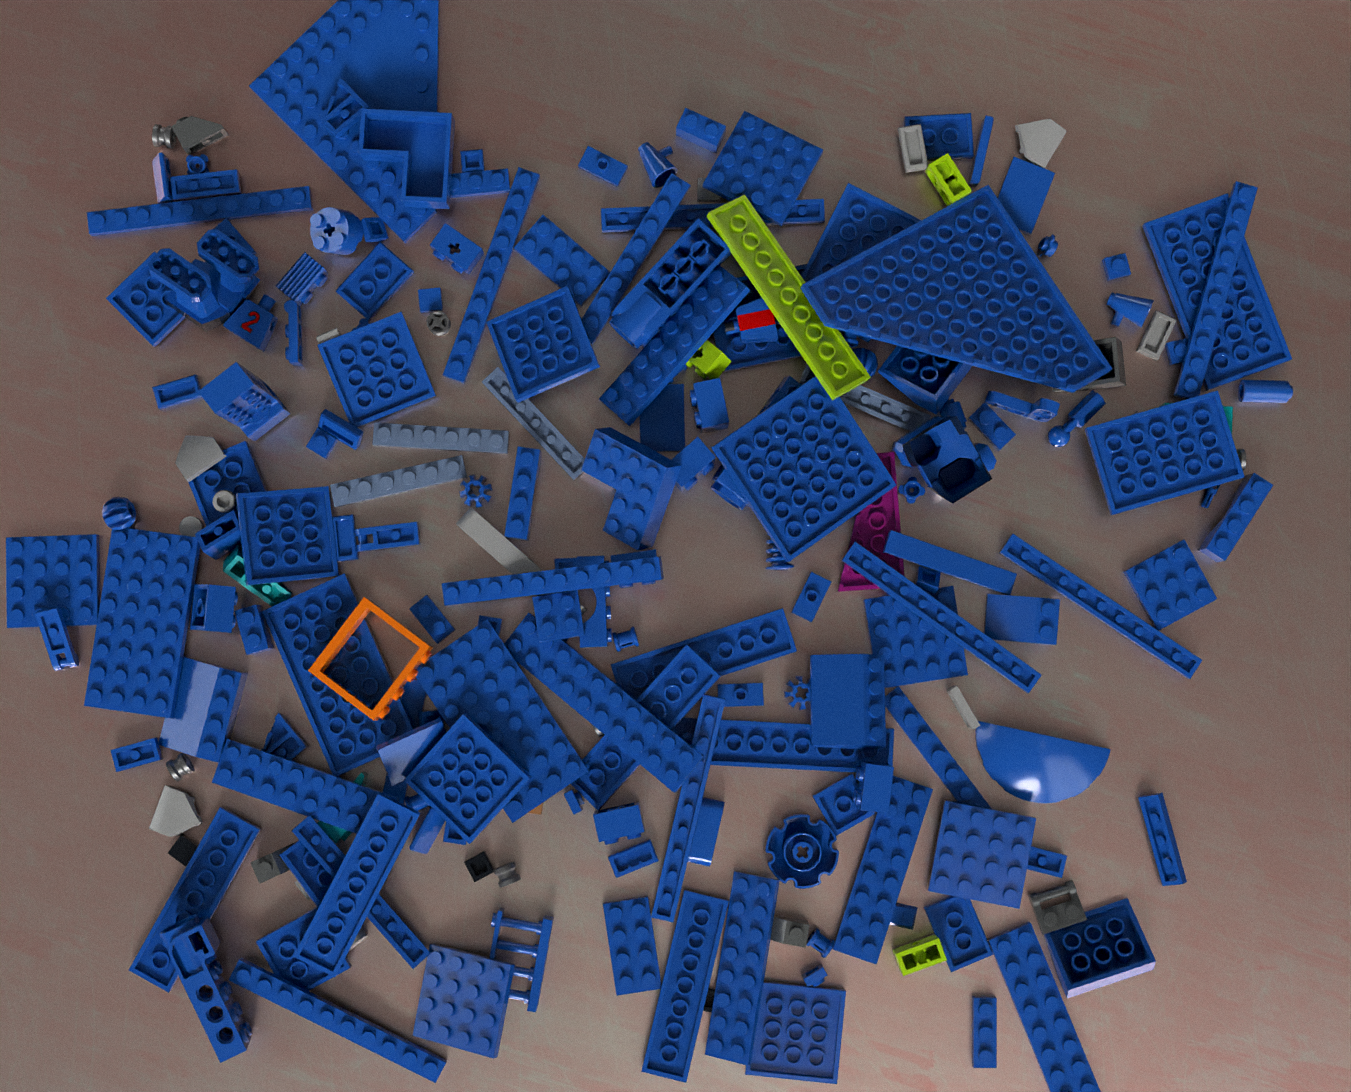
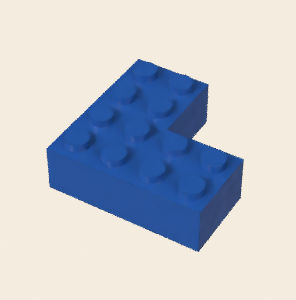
[358,108,455,209]
[581,427,682,551]

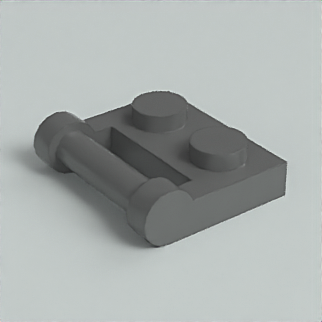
[1028,880,1087,935]

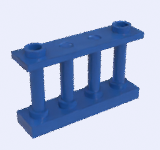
[490,908,554,1012]

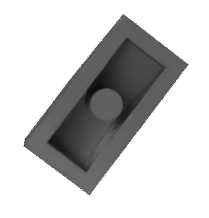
[171,116,229,155]
[251,842,296,884]
[770,915,810,948]

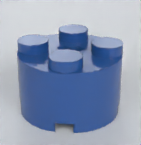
[310,207,363,255]

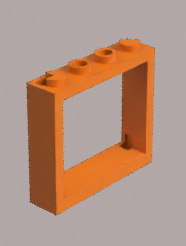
[308,597,433,721]

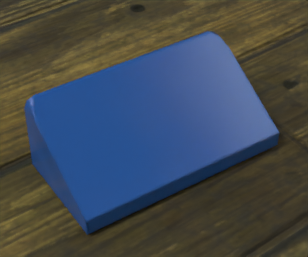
[152,152,174,204]
[409,808,445,854]

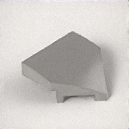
[1015,118,1067,168]
[175,435,226,482]
[149,785,203,837]

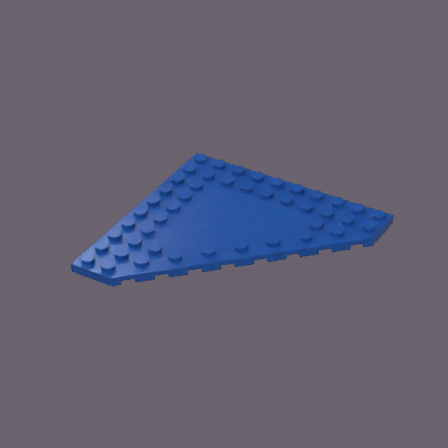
[249,0,440,243]
[800,185,1112,393]

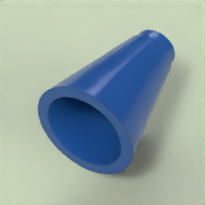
[638,142,678,188]
[1106,292,1154,328]

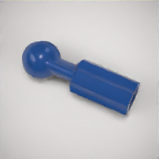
[1048,390,1106,447]

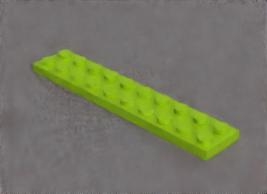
[706,194,871,400]

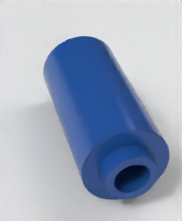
[1238,380,1293,403]

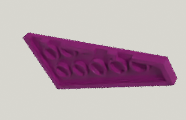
[837,452,905,592]

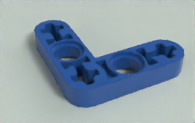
[985,391,1060,422]

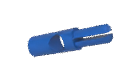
[1201,485,1220,508]

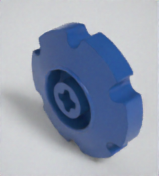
[765,814,839,889]

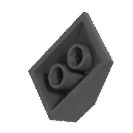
[1053,337,1126,392]

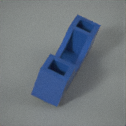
[504,447,542,541]
[1198,473,1273,562]
[577,556,612,648]

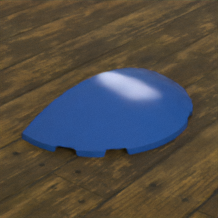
[976,721,1111,803]

